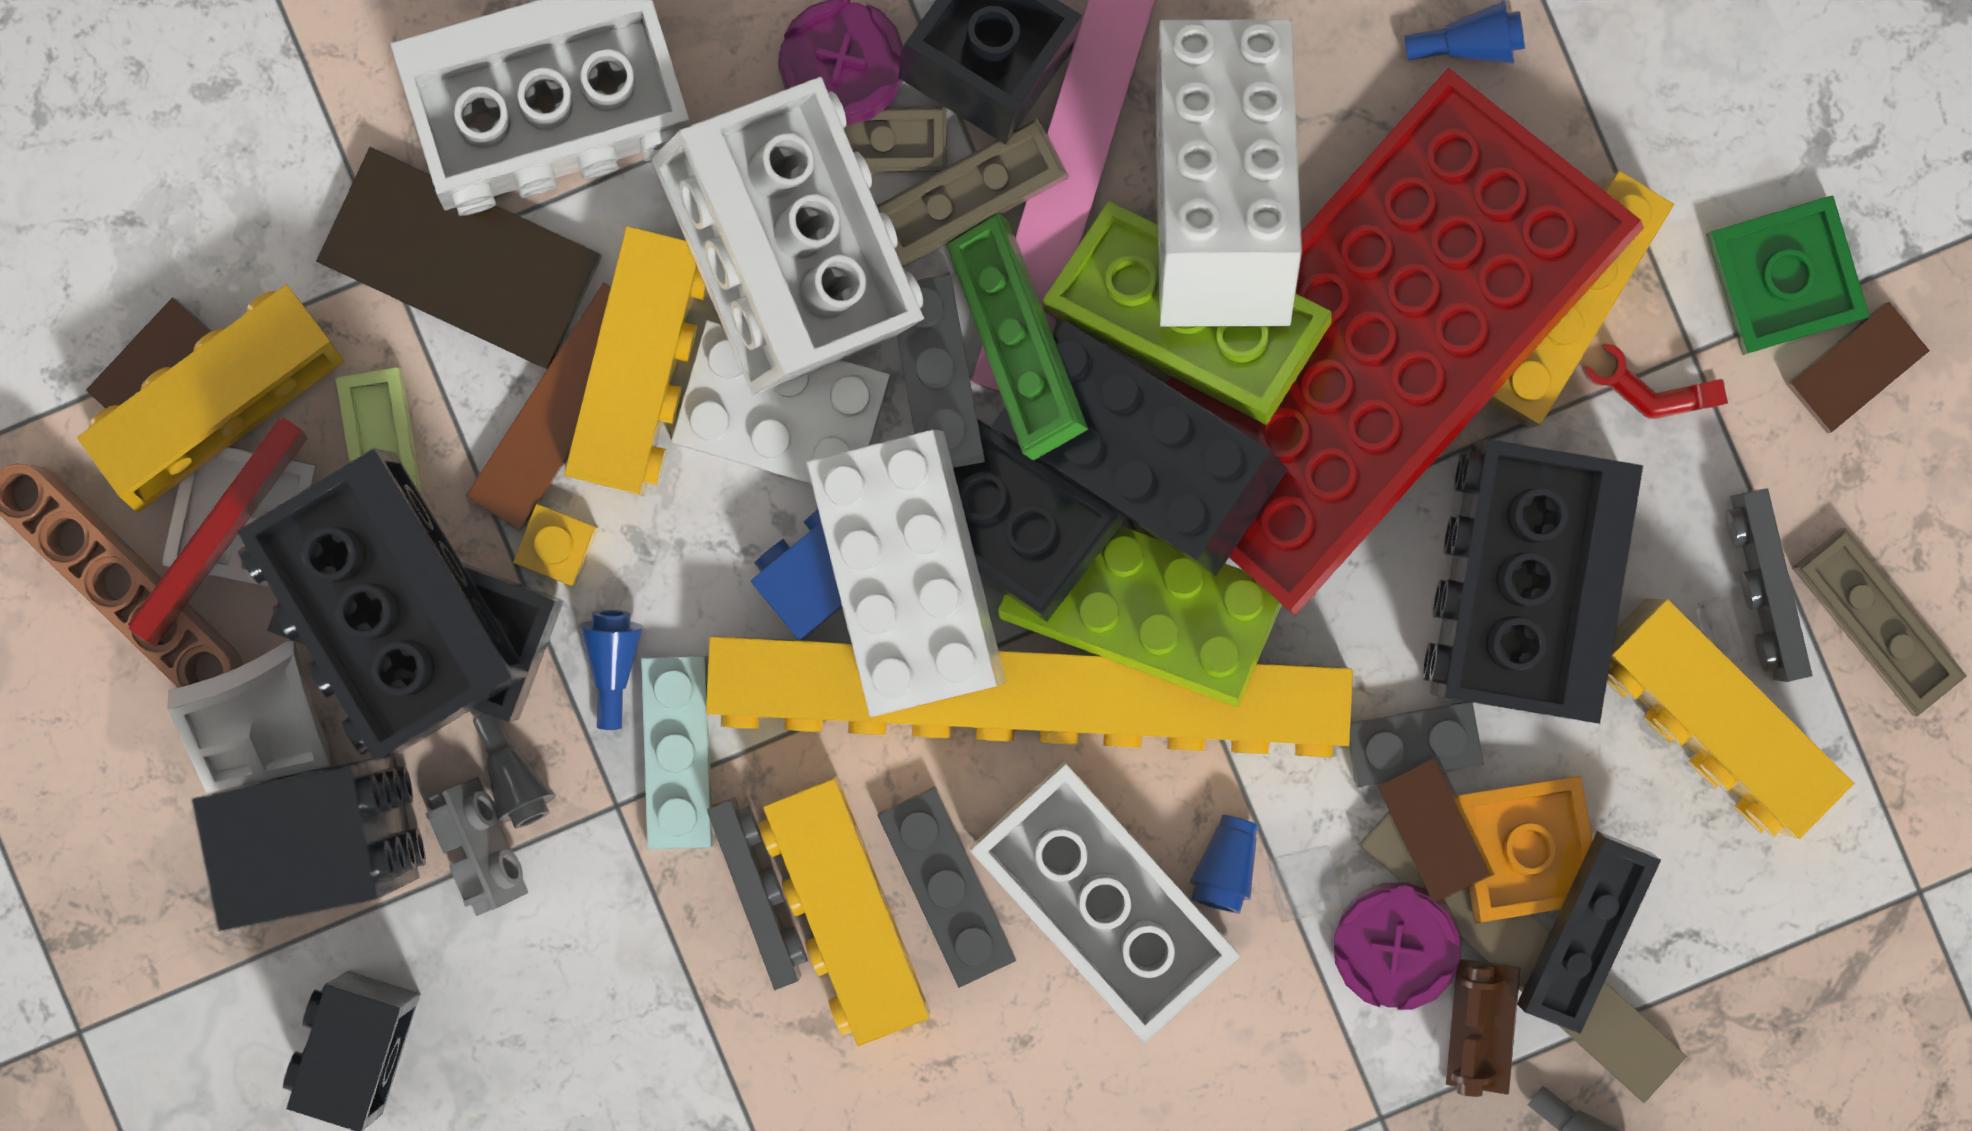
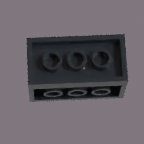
[1422,439,1643,724]
[236,448,530,761]
[191,756,426,932]

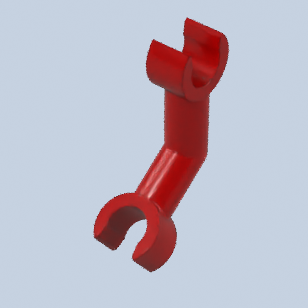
[1582,344,1728,419]

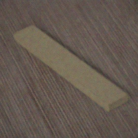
[1359,811,1687,1103]

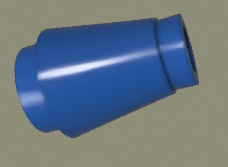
[1189,815,1259,914]

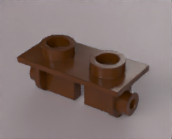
[1446,959,1521,1097]

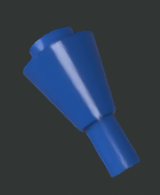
[1405,0,1525,64]
[579,610,643,730]

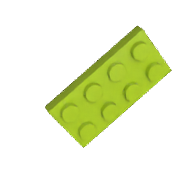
[1043,201,1332,425]
[998,526,1282,707]

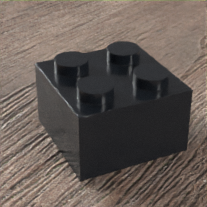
[898,0,1082,145]
[283,971,420,1131]

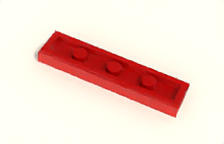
[128,417,308,647]

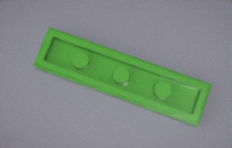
[946,213,1088,460]

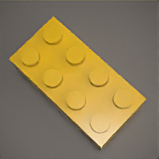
[1607,599,1855,840]

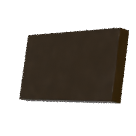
[316,147,602,369]

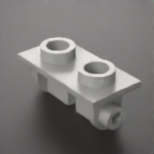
[425,777,528,916]

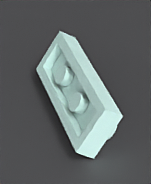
[641,656,713,850]

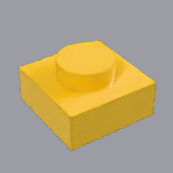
[513,504,598,586]

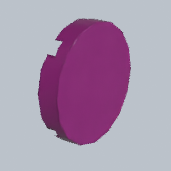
[778,0,904,125]
[1334,882,1461,1010]

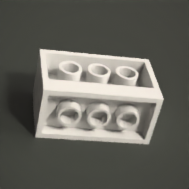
[390,0,689,216]
[1155,19,1301,327]
[651,77,924,396]

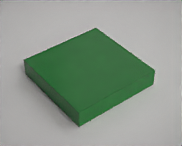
[1706,195,1870,355]

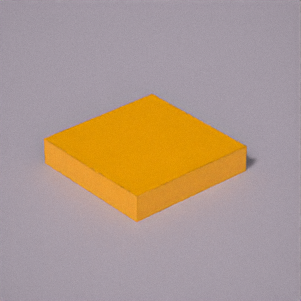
[1457,776,1593,924]

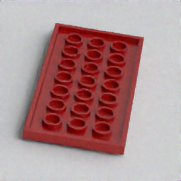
[1165,67,1644,616]

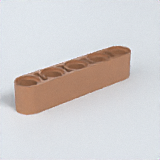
[0,463,243,688]

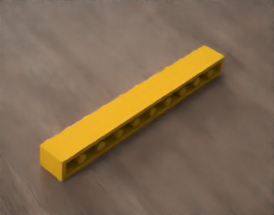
[706,636,1353,757]

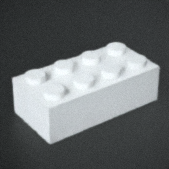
[807,430,1006,717]
[970,761,1241,1044]

